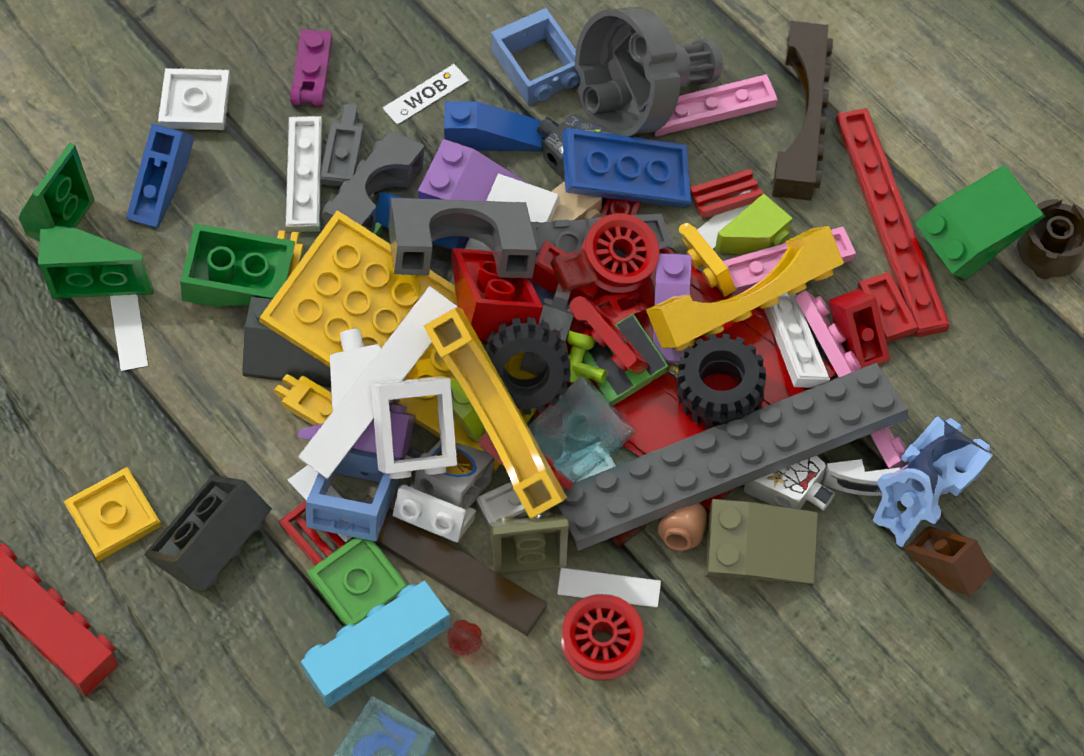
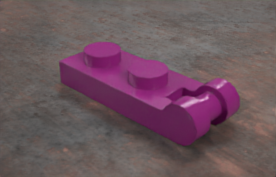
[290,30,333,107]

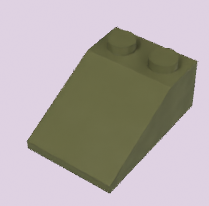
[705,499,818,584]
[489,512,568,575]

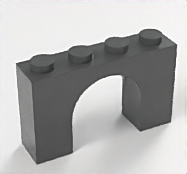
[388,198,537,278]

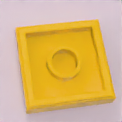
[64,467,162,562]

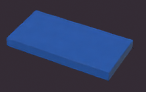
[562,128,691,208]

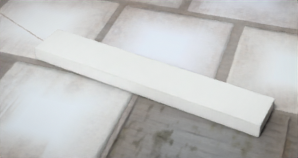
[298,286,458,480]

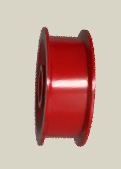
[580,214,659,293]
[562,594,643,681]

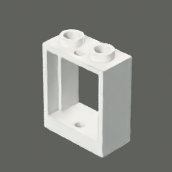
[371,376,457,479]

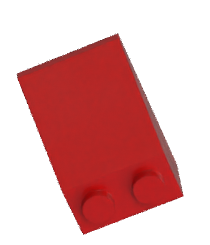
[451,248,543,341]

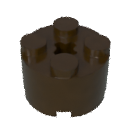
[1017,199,1084,279]

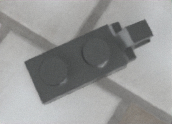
[320,104,364,187]
[520,282,574,375]

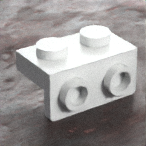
[392,484,476,543]

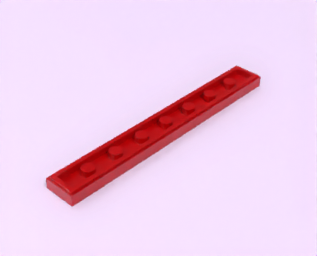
[835,108,950,338]

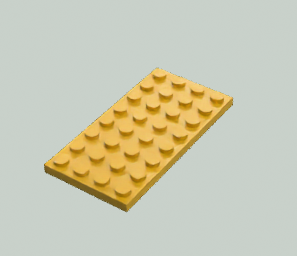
[259,210,538,474]

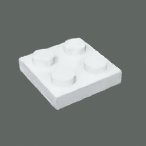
[158,69,230,130]

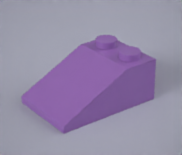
[418,139,529,201]

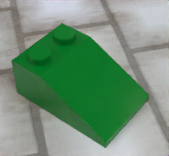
[18,142,95,241]
[915,165,1045,280]
[180,223,295,307]
[38,226,154,299]

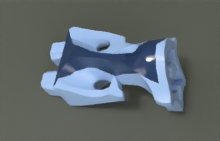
[873,416,993,547]

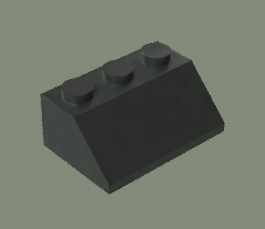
[242,297,331,387]
[144,475,272,591]

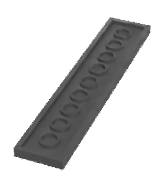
[556,363,909,551]

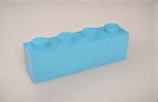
[300,580,451,708]

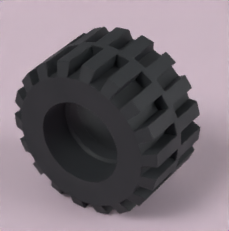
[483,317,571,415]
[677,334,766,429]

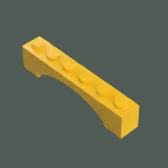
[646,226,844,351]
[423,308,567,519]

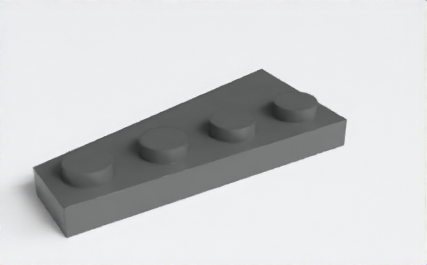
[531,213,672,268]

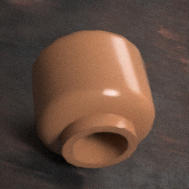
[658,503,708,551]

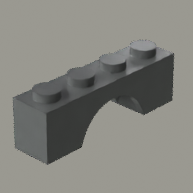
[321,130,425,232]

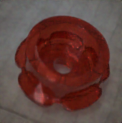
[447,620,482,655]

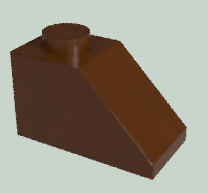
[905,526,994,596]

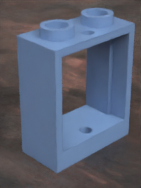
[491,8,581,105]
[306,448,400,541]

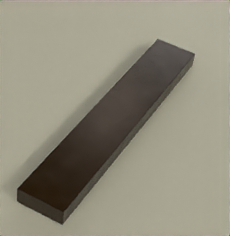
[362,495,547,636]

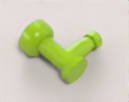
[567,331,607,384]

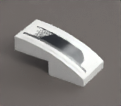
[823,459,900,496]

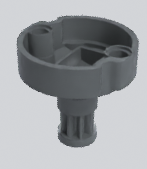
[575,6,723,137]

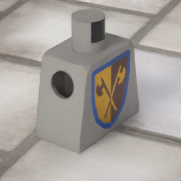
[405,440,495,510]

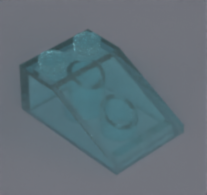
[528,376,637,490]

